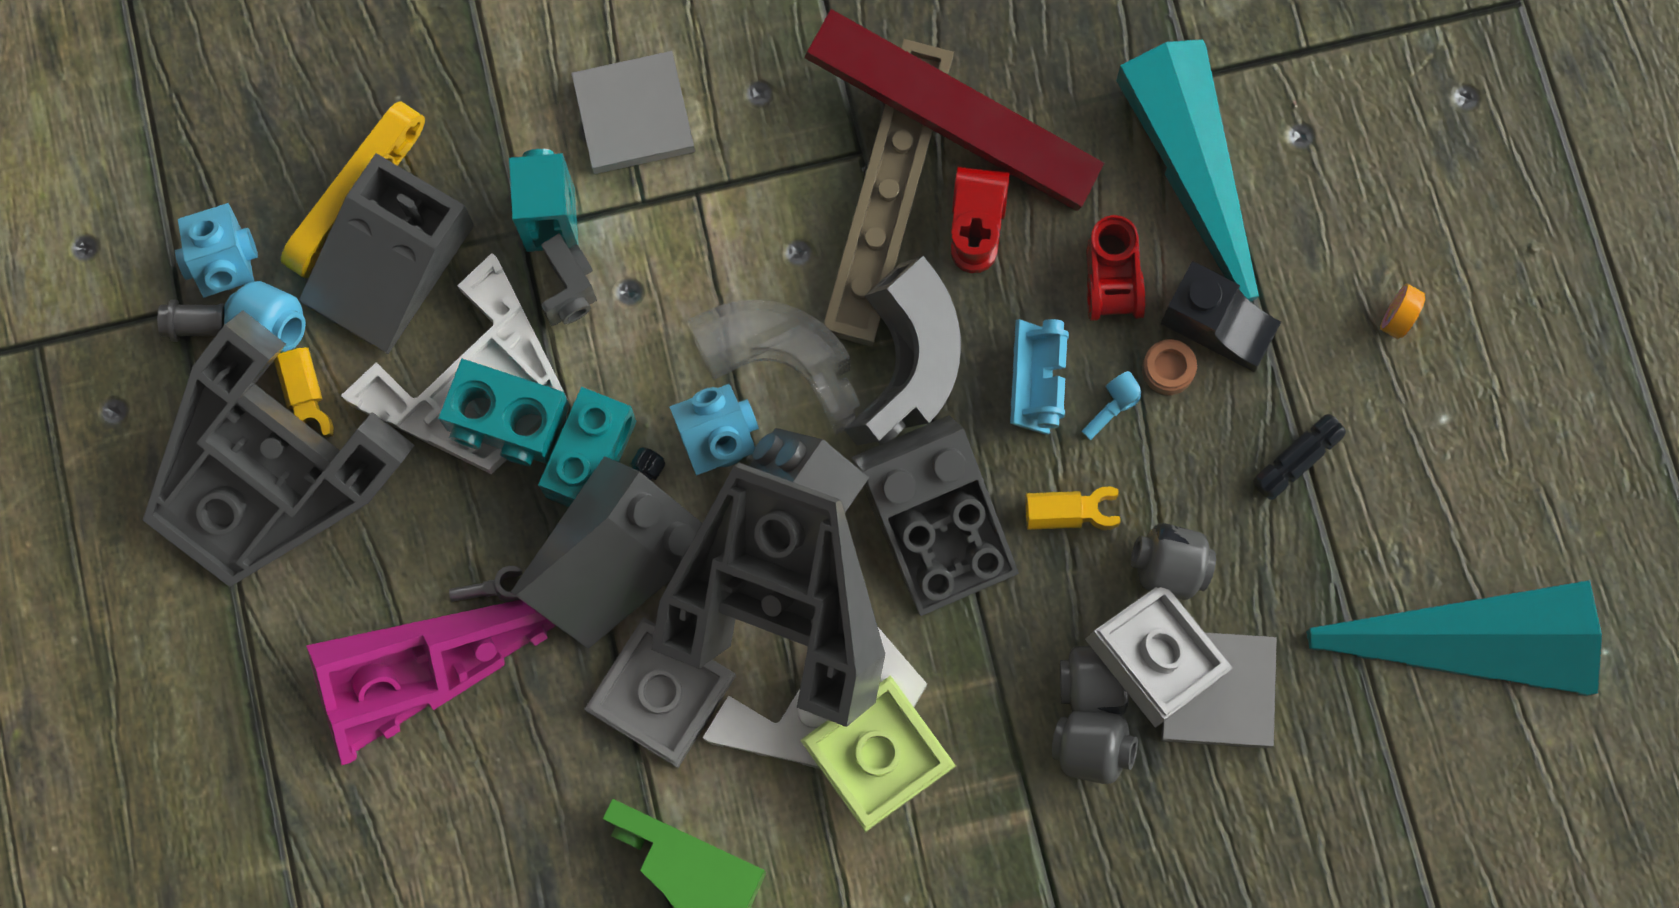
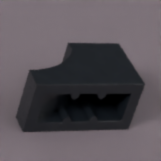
[1160,261,1281,372]

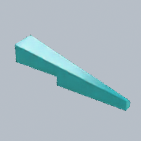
[1116,39,1259,302]
[1306,580,1602,696]

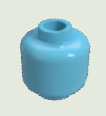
[224,281,306,353]

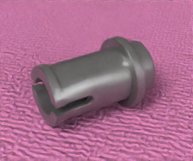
[157,300,225,342]

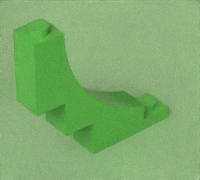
[603,799,766,908]

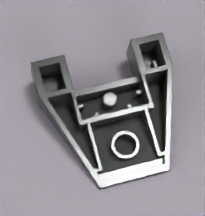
[143,310,415,587]
[651,463,885,727]

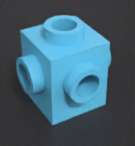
[175,203,258,298]
[670,384,759,476]

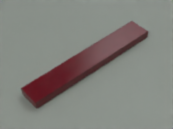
[804,9,1105,211]

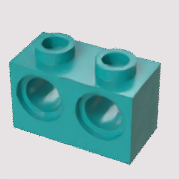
[438,358,570,466]
[538,387,637,507]

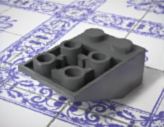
[299,153,474,354]
[851,415,1019,616]

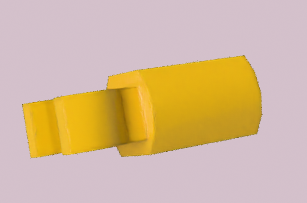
[274,347,334,437]
[1025,486,1121,530]

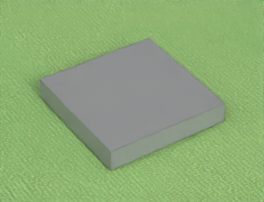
[571,51,695,174]
[1085,587,1233,728]
[585,617,736,768]
[1161,632,1277,748]

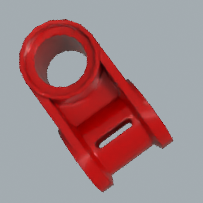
[951,167,1010,273]
[1086,215,1145,321]

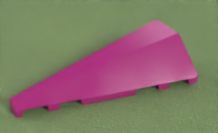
[306,600,556,765]

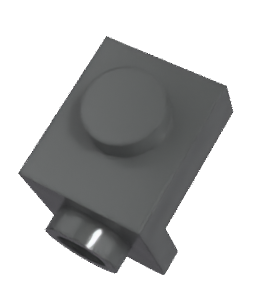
[541,234,597,326]

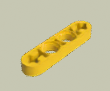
[281,101,425,279]

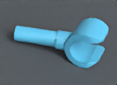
[1081,371,1141,440]

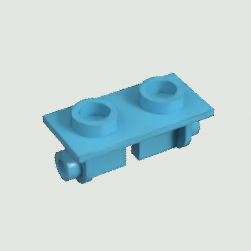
[1010,319,1069,434]

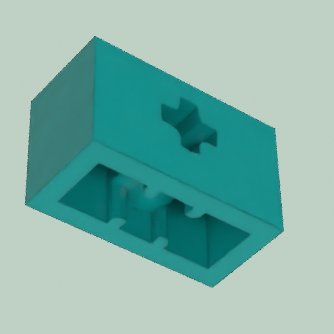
[509,149,579,252]

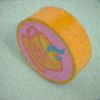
[1380,284,1425,339]

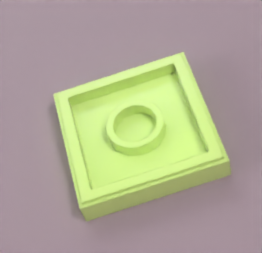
[800,675,956,832]

